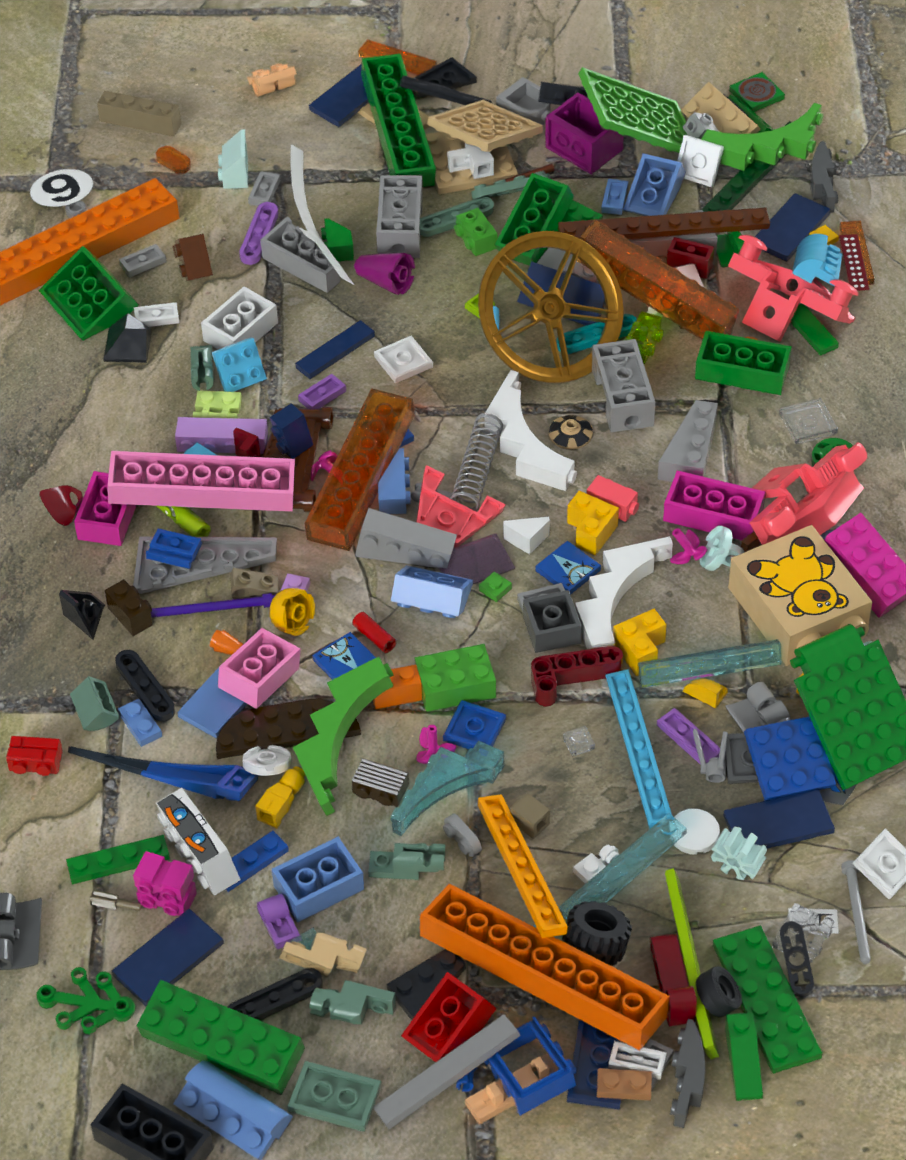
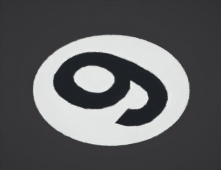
[30,169,93,207]

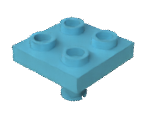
[211,337,267,392]

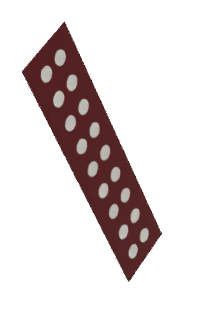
[839,234,870,291]

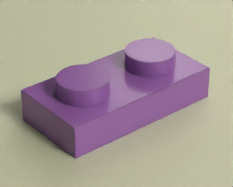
[298,374,346,409]

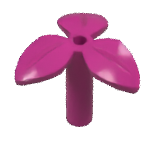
[311,450,348,486]
[670,528,708,565]
[416,725,457,764]

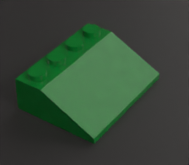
[38,246,139,341]

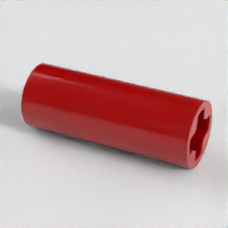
[352,612,396,653]

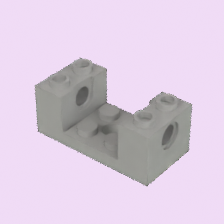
[376,175,423,258]
[592,339,655,433]

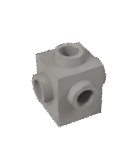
[683,112,719,139]

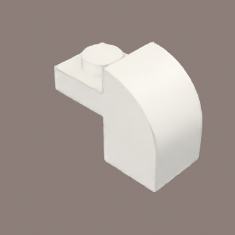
[447,143,494,179]

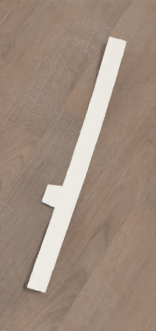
[290,144,354,285]

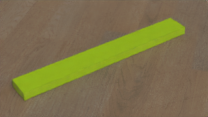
[665,868,719,1059]

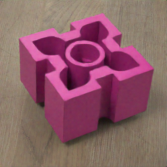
[133,851,197,916]

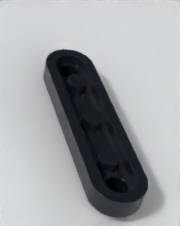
[115,650,175,722]
[228,968,323,1020]

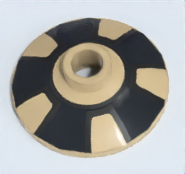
[548,415,593,449]

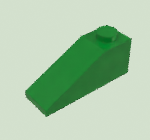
[725,1012,763,1101]

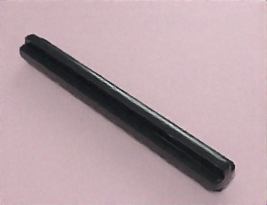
[400,75,492,105]

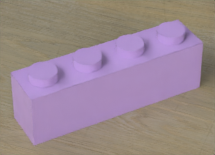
[175,417,268,454]

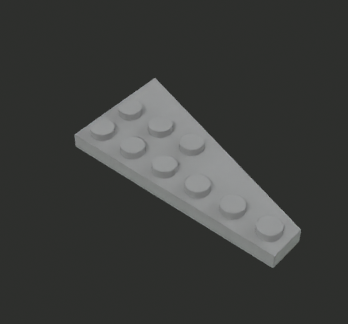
[133,536,277,594]

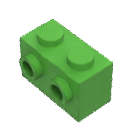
[454,208,498,256]

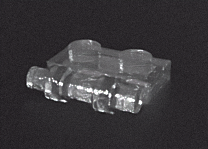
[772,903,834,963]

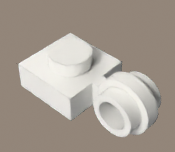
[573,845,620,888]

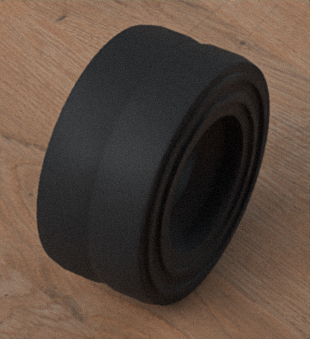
[696,966,742,1017]

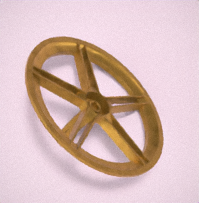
[478,231,623,383]

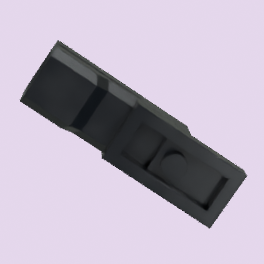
[538,81,588,105]

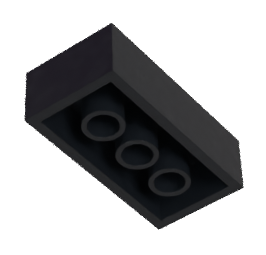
[90,1083,214,1160]

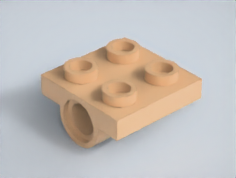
[247,63,296,97]

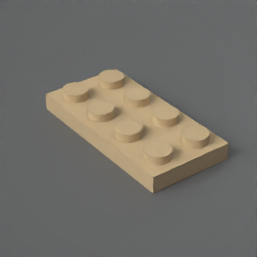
[681,82,761,134]

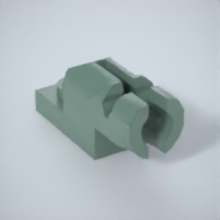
[190,345,214,391]
[368,843,446,880]
[309,980,396,1025]

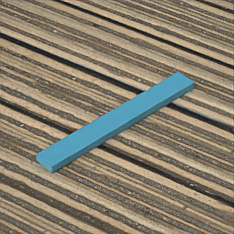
[606,669,674,831]

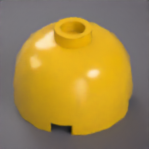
[269,588,315,636]

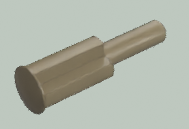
[90,890,142,911]

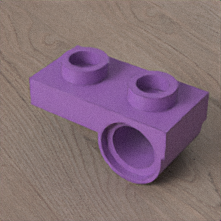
[257,893,300,949]

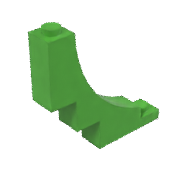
[293,656,394,816]

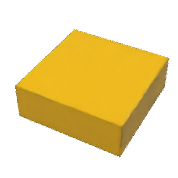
[809,225,839,246]

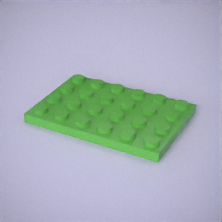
[578,67,687,153]

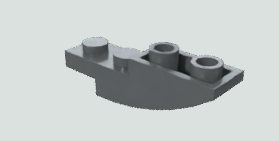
[810,141,838,213]
[670,1019,705,1128]

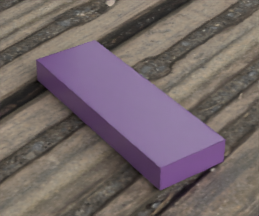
[657,708,720,765]

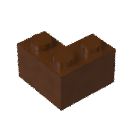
[172,234,213,281]

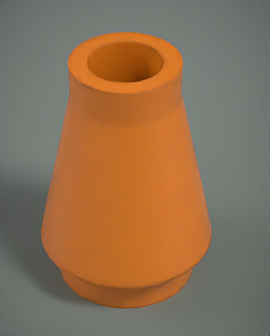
[210,629,243,655]

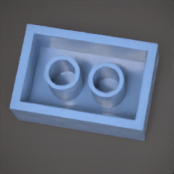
[271,837,364,923]

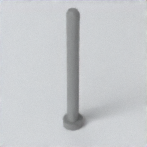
[841,860,871,964]

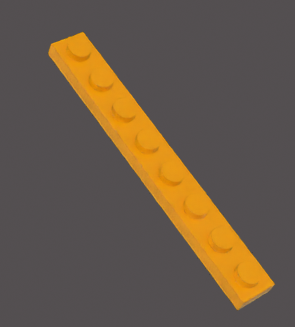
[478,794,568,938]

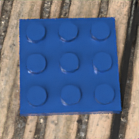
[744,716,836,801]

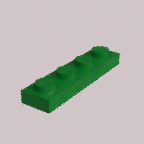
[66,835,170,885]

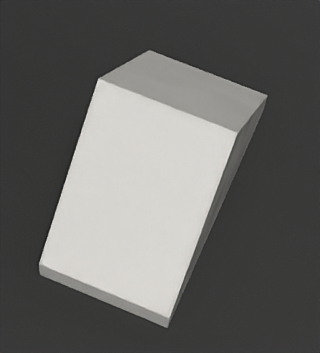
[503,517,550,555]

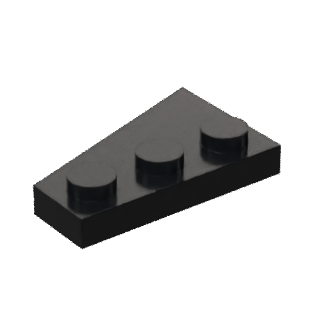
[412,57,477,98]
[387,949,466,1020]

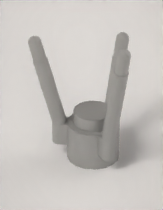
[693,729,728,783]

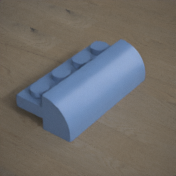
[173,1061,293,1160]

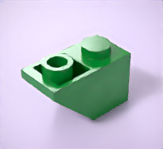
[321,218,354,262]

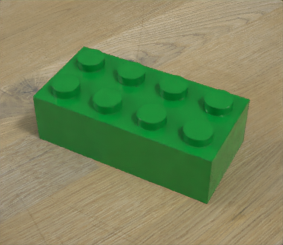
[495,173,574,266]
[695,331,792,395]

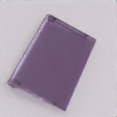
[439,533,515,584]

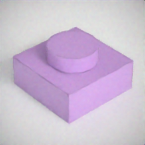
[280,573,310,592]

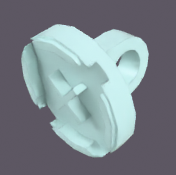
[699,526,744,571]

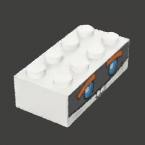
[156,788,240,896]

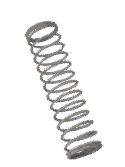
[451,413,503,511]

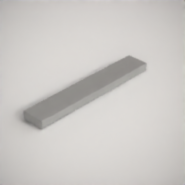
[373,1014,520,1129]

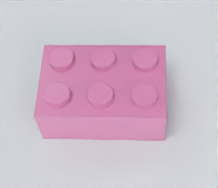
[218,628,301,709]

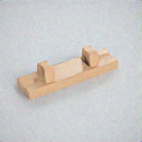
[465,1053,559,1125]

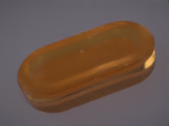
[156,146,191,174]

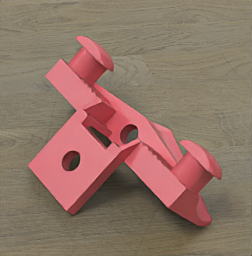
[728,235,858,342]
[749,442,867,545]

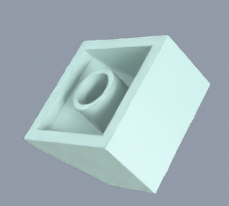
[218,130,248,189]

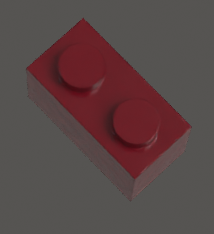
[666,237,714,279]

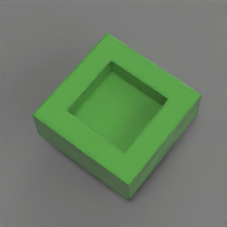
[479,571,512,602]

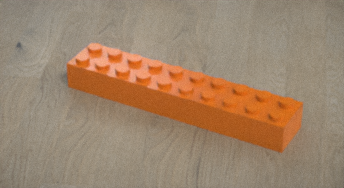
[0,178,180,306]
[420,883,669,1051]

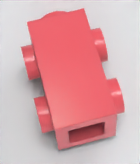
[587,475,639,522]

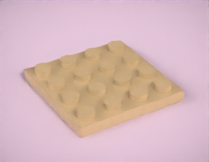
[427,100,543,152]
[426,132,518,195]

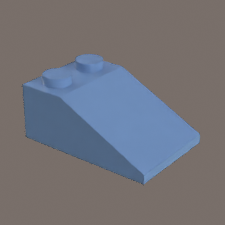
[623,154,686,216]

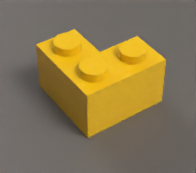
[567,490,619,556]
[613,608,667,677]

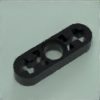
[780,921,814,997]

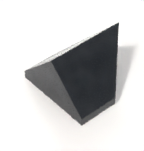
[59,590,105,640]

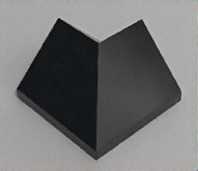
[103,313,152,363]

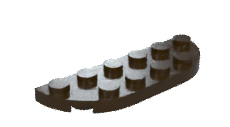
[216,698,361,759]

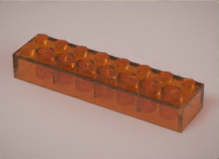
[577,219,739,340]
[304,388,415,551]

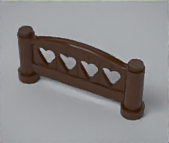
[263,407,334,512]

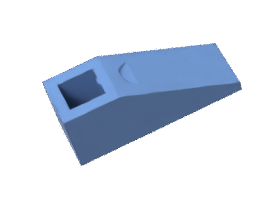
[378,448,411,514]

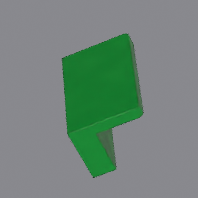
[716,231,744,268]

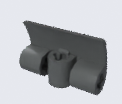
[0,892,42,970]

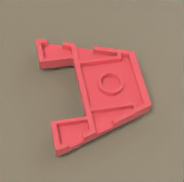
[416,465,505,548]

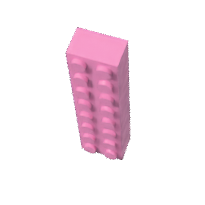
[108,451,295,512]

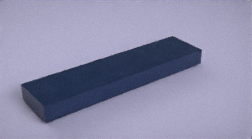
[295,320,375,379]

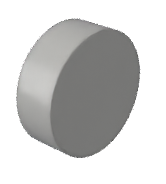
[65,200,87,218]

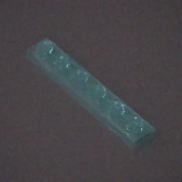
[638,639,781,688]
[558,813,687,919]

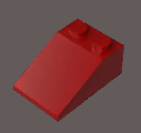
[401,972,497,1062]

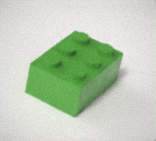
[414,644,496,712]

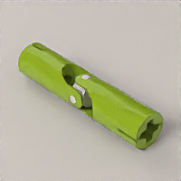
[156,506,211,537]

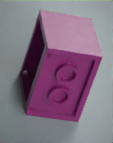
[545,93,624,175]

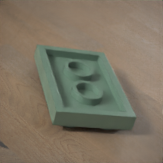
[288,1061,381,1132]

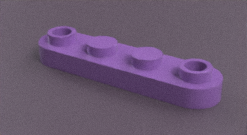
[239,202,278,265]

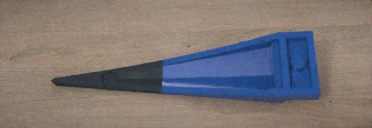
[68,746,259,801]

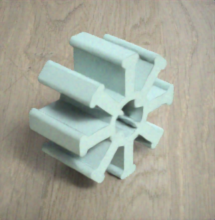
[711,827,767,880]

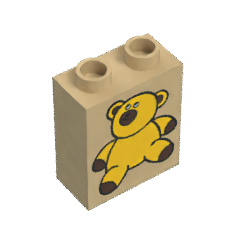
[728,525,872,666]

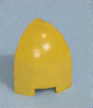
[683,678,728,708]

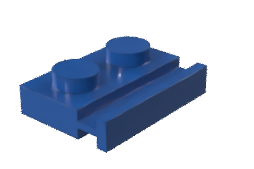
[146,528,202,569]

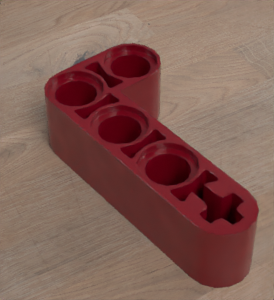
[531,646,623,707]
[649,933,697,1027]

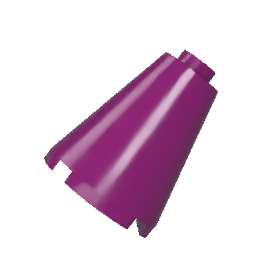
[354,253,415,295]

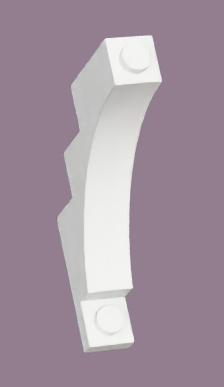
[484,370,577,491]
[575,536,673,649]

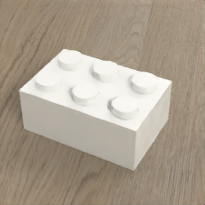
[201,287,278,350]

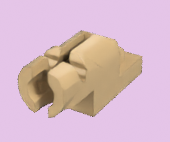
[279,933,366,976]

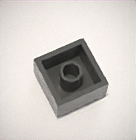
[523,590,582,653]

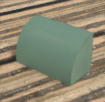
[70,676,120,731]

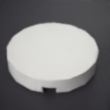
[243,745,292,776]
[670,809,720,854]

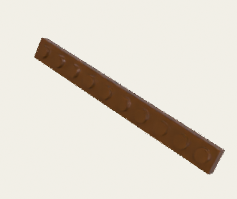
[558,207,770,242]

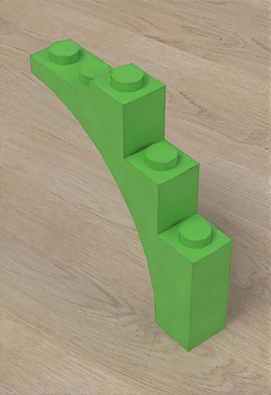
[701,103,823,171]

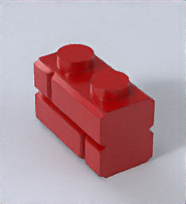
[6,736,63,776]

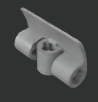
[725,682,791,733]

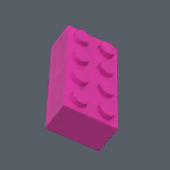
[663,470,765,540]
[824,513,906,618]

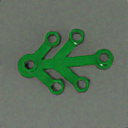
[36,967,135,1034]

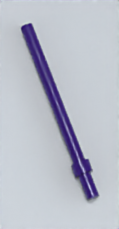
[151,593,275,618]

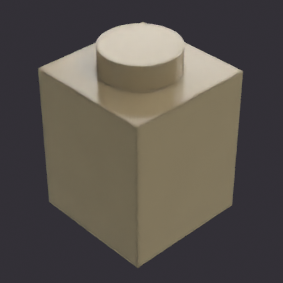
[511,793,550,839]

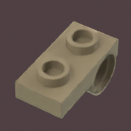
[230,568,279,599]

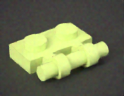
[193,390,242,419]

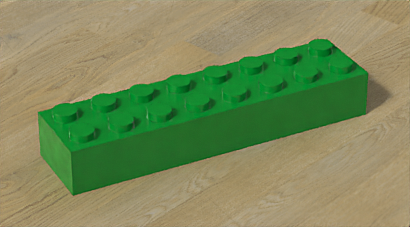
[361,54,436,187]

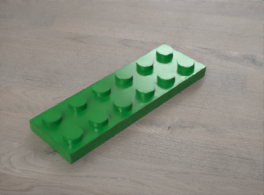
[712,925,823,1074]

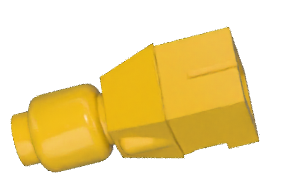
[255,766,306,829]

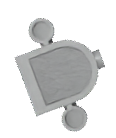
[496,77,551,125]

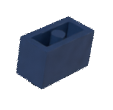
[269,403,313,459]

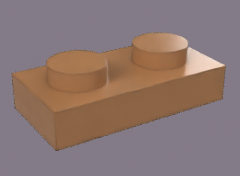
[597,1068,652,1100]

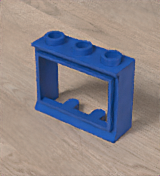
[484,1016,576,1116]

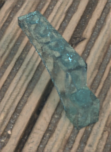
[390,741,504,836]

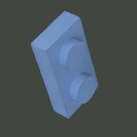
[601,179,628,215]
[118,698,163,747]

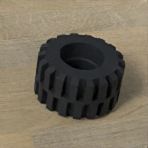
[562,901,632,966]

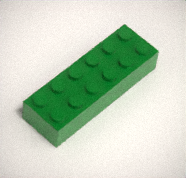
[136,980,305,1095]

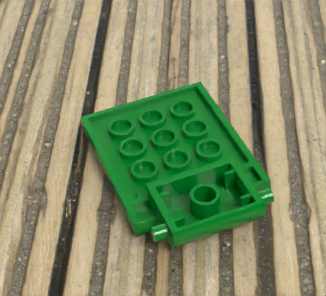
[790,624,906,790]

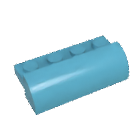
[792,234,843,286]

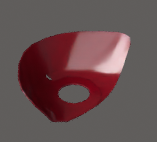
[39,485,83,526]

